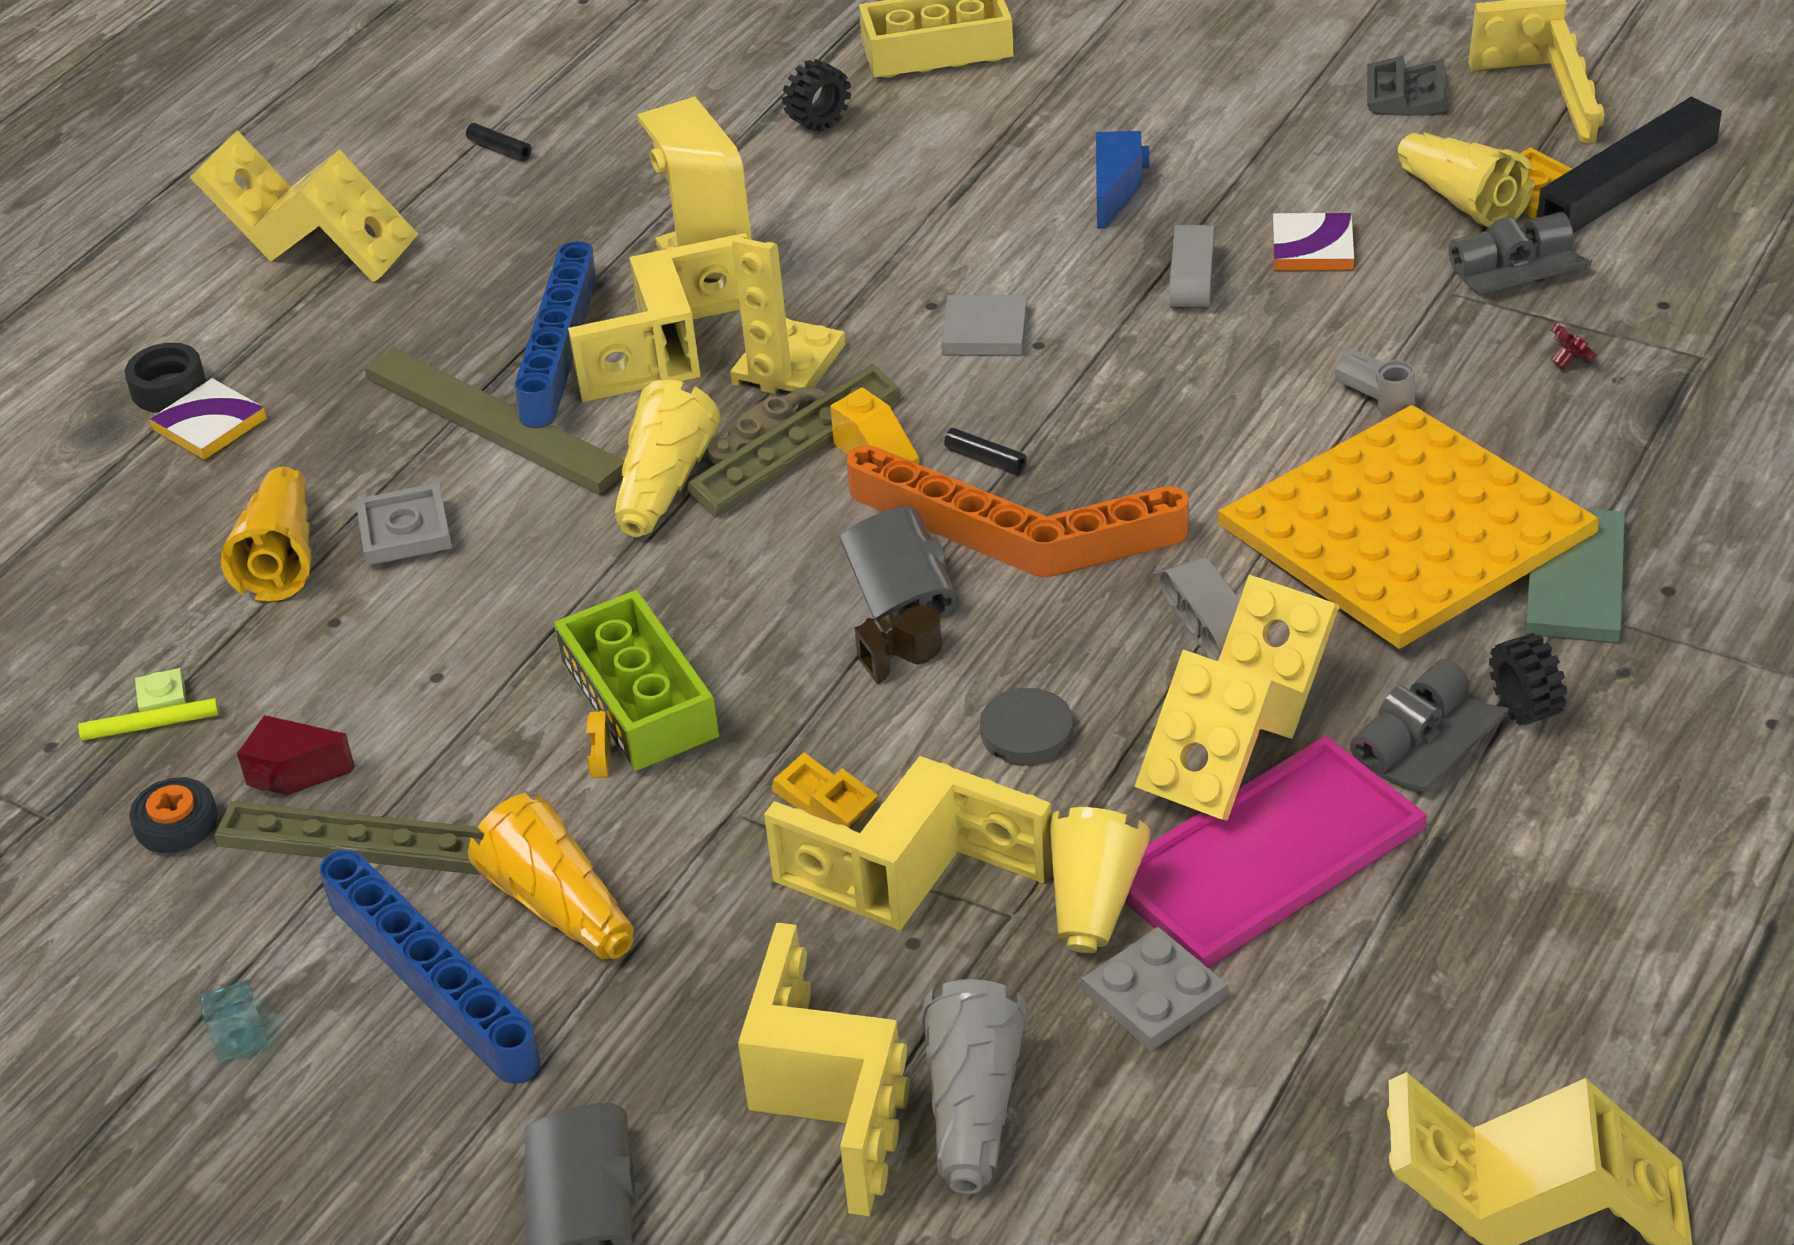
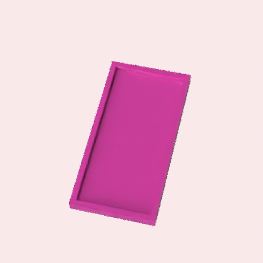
[1125,735,1427,968]

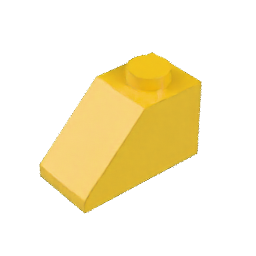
[830,387,920,464]

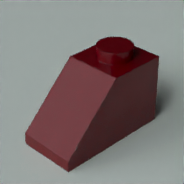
[237,715,355,795]

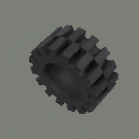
[782,59,851,132]
[1489,633,1567,726]

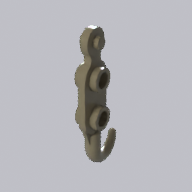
[707,387,827,464]

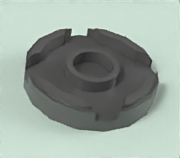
[980,688,1073,765]

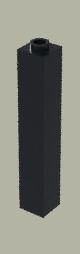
[1537,96,1722,233]

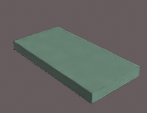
[1525,508,1625,643]

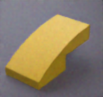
[771,752,879,827]

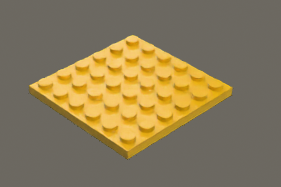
[1218,405,1599,649]

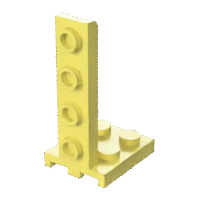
[1468,0,1604,144]
[730,235,846,394]

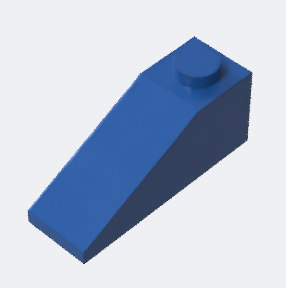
[1096,131,1149,229]

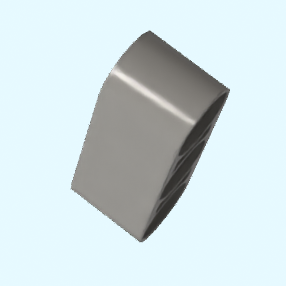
[1170,225,1215,307]
[1160,557,1240,661]

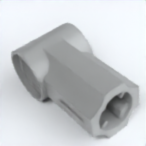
[1335,348,1415,416]

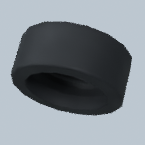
[124,343,206,412]

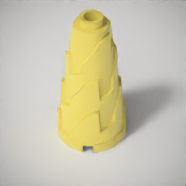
[1398,132,1535,228]
[615,379,721,537]

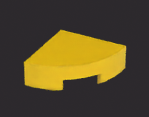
[586,711,612,778]

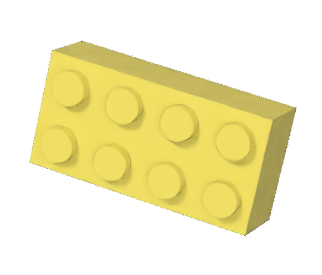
[859,0,1014,78]

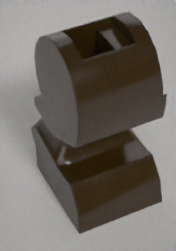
[854,606,942,684]

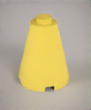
[1050,807,1151,954]

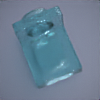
[199,980,267,1061]

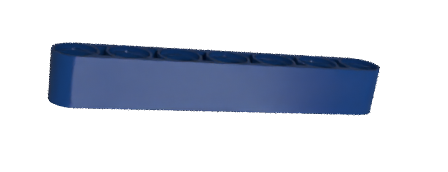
[515,241,596,427]
[320,849,540,1084]

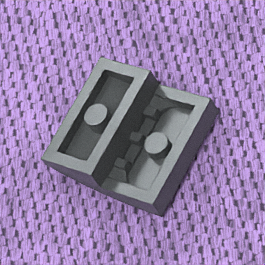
[1367,56,1448,116]

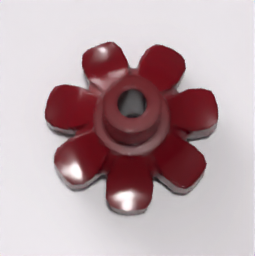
[1550,323,1597,369]

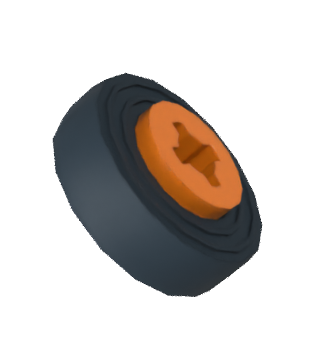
[129,777,218,853]

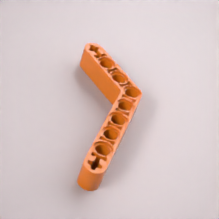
[847,445,1189,577]

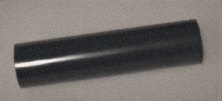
[466,123,532,161]
[944,428,1027,474]

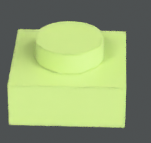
[135,668,187,712]

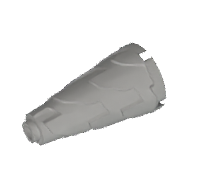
[921,979,1028,1194]

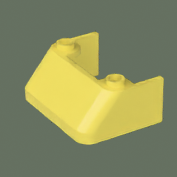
[637,96,752,280]

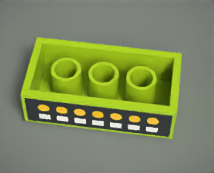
[554,590,719,772]

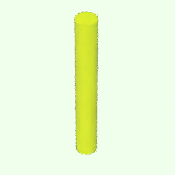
[78,698,220,741]

